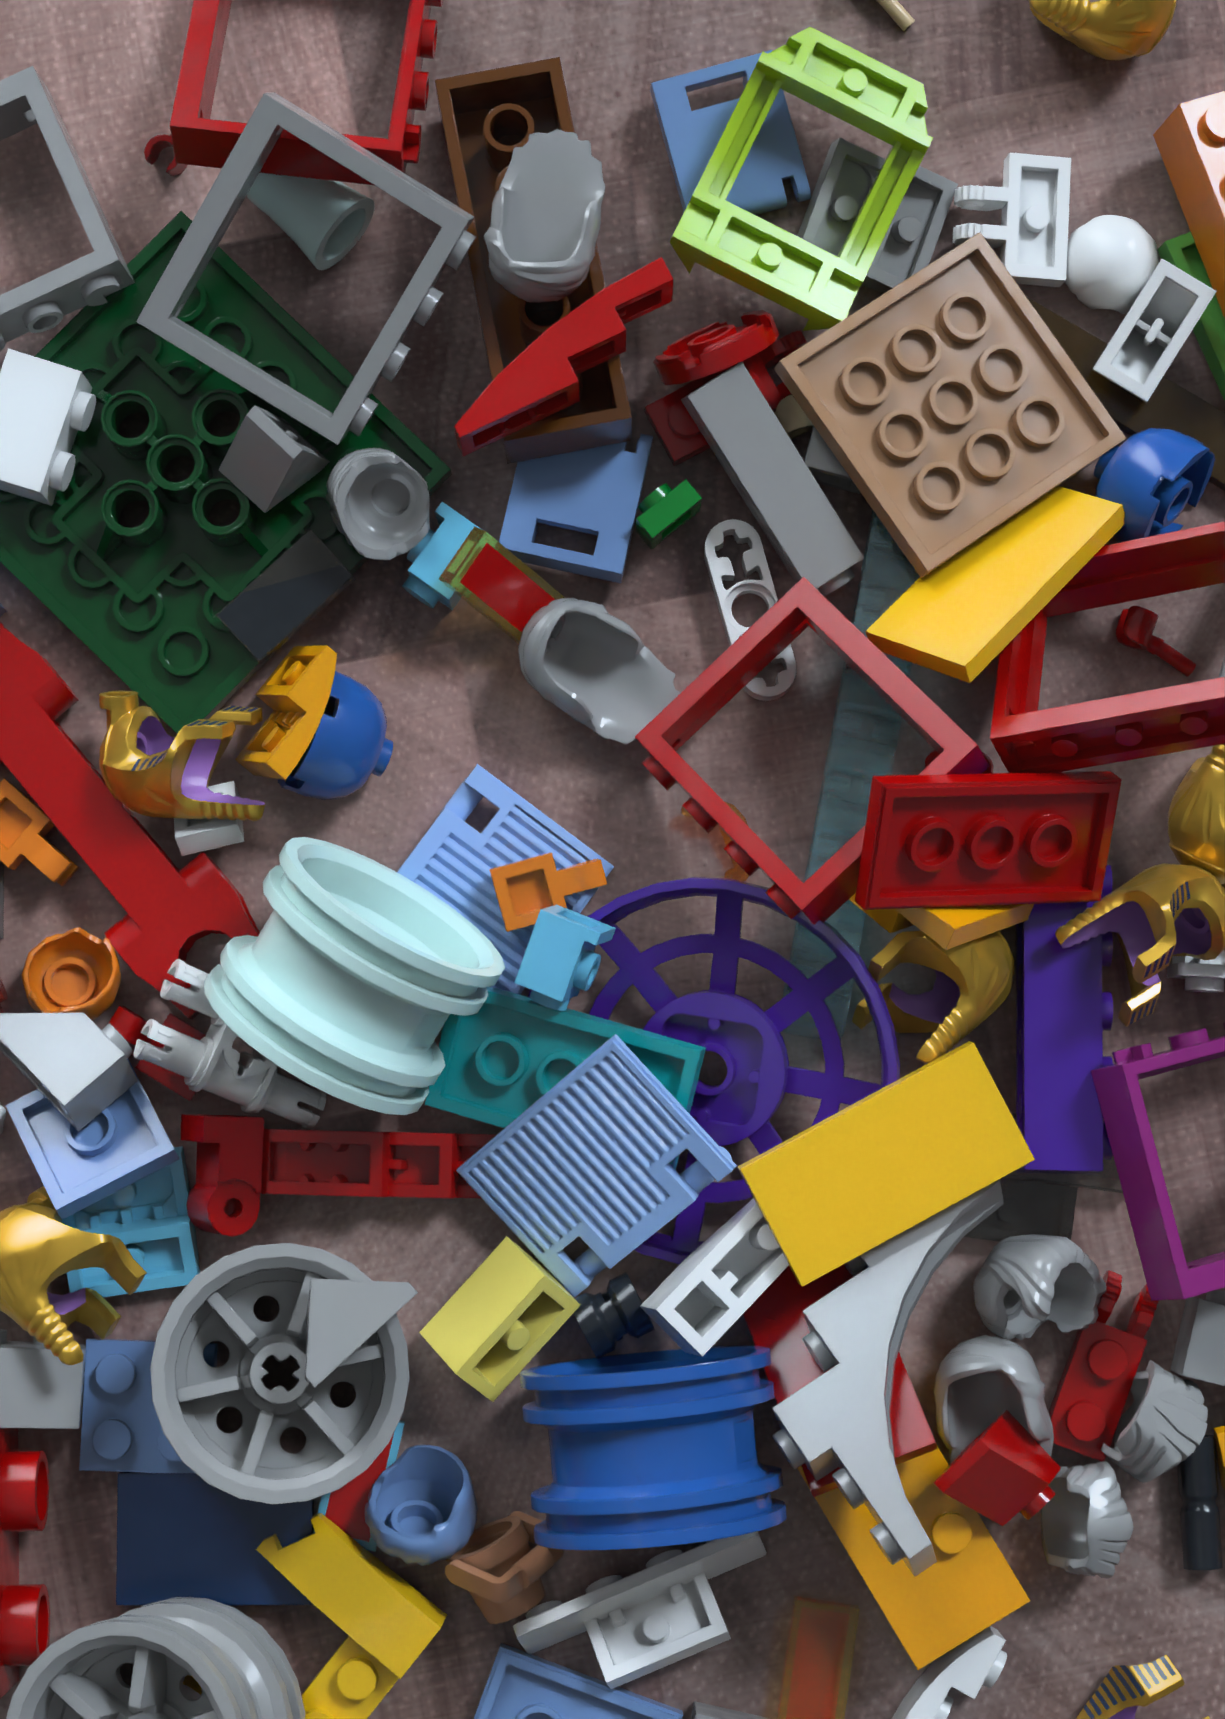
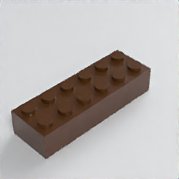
[435,57,632,464]

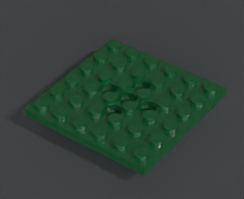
[0,211,452,734]

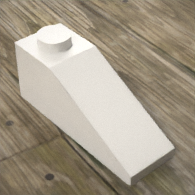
[640,1198,789,1357]

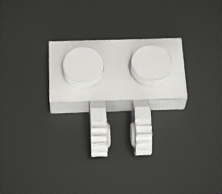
[952,153,1071,287]

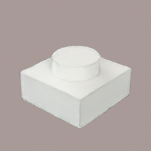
[174,781,244,856]

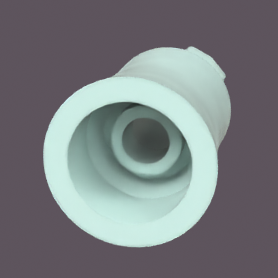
[247,173,374,270]

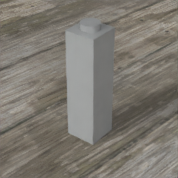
[680,362,864,596]

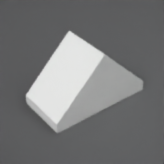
[1093,259,1217,403]

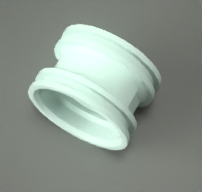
[204,837,505,1115]

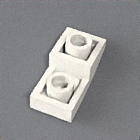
[892,1626,1007,1719]

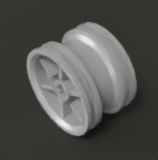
[150,1243,410,1504]
[6,1597,306,1719]

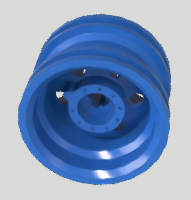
[519,1346,787,1550]

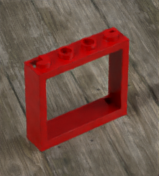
[170,0,443,185]
[990,521,1225,773]
[635,577,989,926]

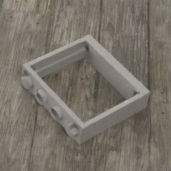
[0,66,135,351]
[136,92,476,445]

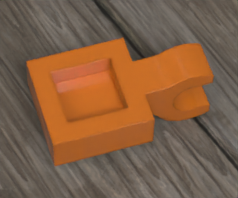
[0,778,80,887]
[489,852,607,932]

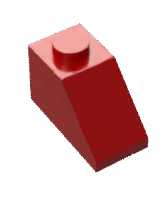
[934,1410,1061,1526]

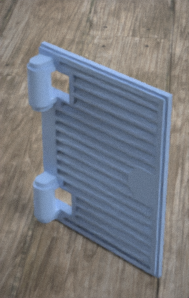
[397,764,614,995]
[456,1034,737,1297]

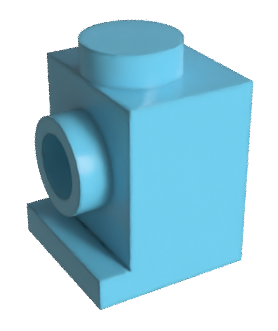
[402,502,496,610]
[514,905,616,1011]

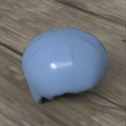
[365,1445,478,1566]

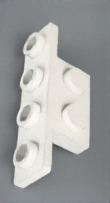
[513,1531,767,1689]

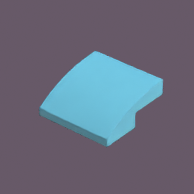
[62,1146,200,1297]

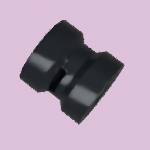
[574,1272,655,1359]

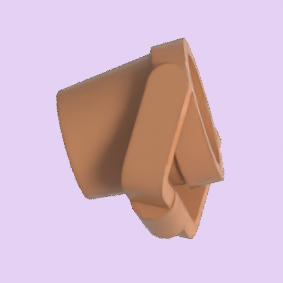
[445,1510,564,1624]

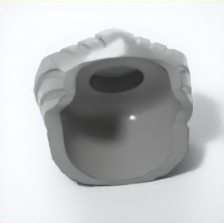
[326,448,430,560]
[1101,1360,1208,1483]
[1041,1461,1134,1579]

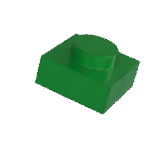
[636,479,702,550]

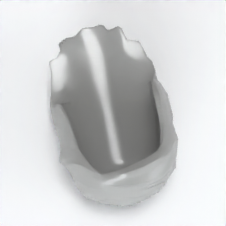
[484,129,605,302]
[518,598,681,744]
[933,1335,1054,1463]

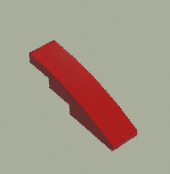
[454,257,674,457]
[261,1129,497,1199]

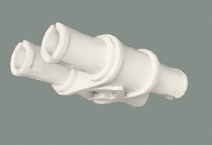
[134,959,326,1130]

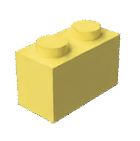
[419,1236,580,1402]

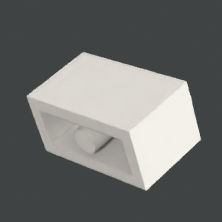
[0,348,96,506]

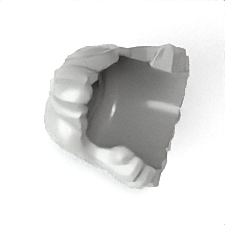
[973,1234,1106,1341]

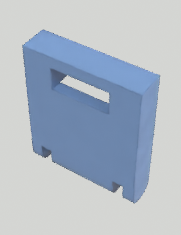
[650,50,811,215]
[498,434,653,583]

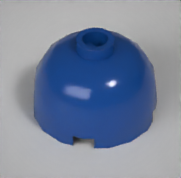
[1093,428,1215,543]
[278,671,393,800]

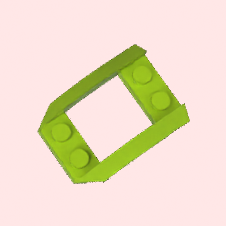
[670,27,933,331]

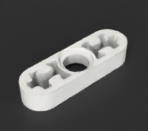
[704,519,796,701]

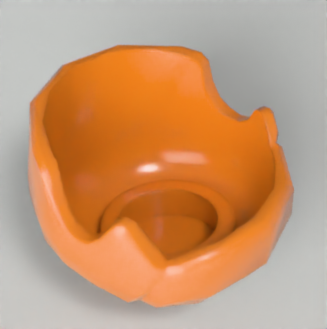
[21,927,121,1021]

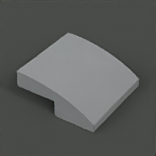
[797,138,958,293]

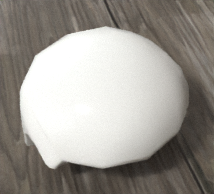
[1065,215,1159,314]

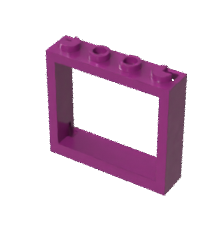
[1091,1022,1225,1301]

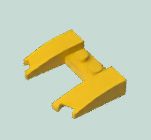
[183,1513,447,1719]

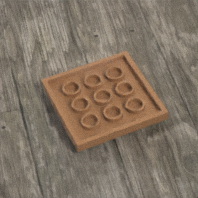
[774,232,1126,578]

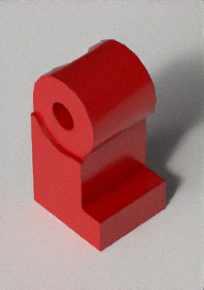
[180,1114,264,1237]

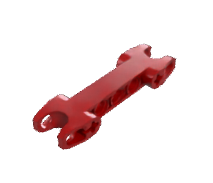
[0,622,260,1020]

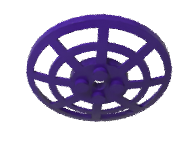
[528,877,900,1264]

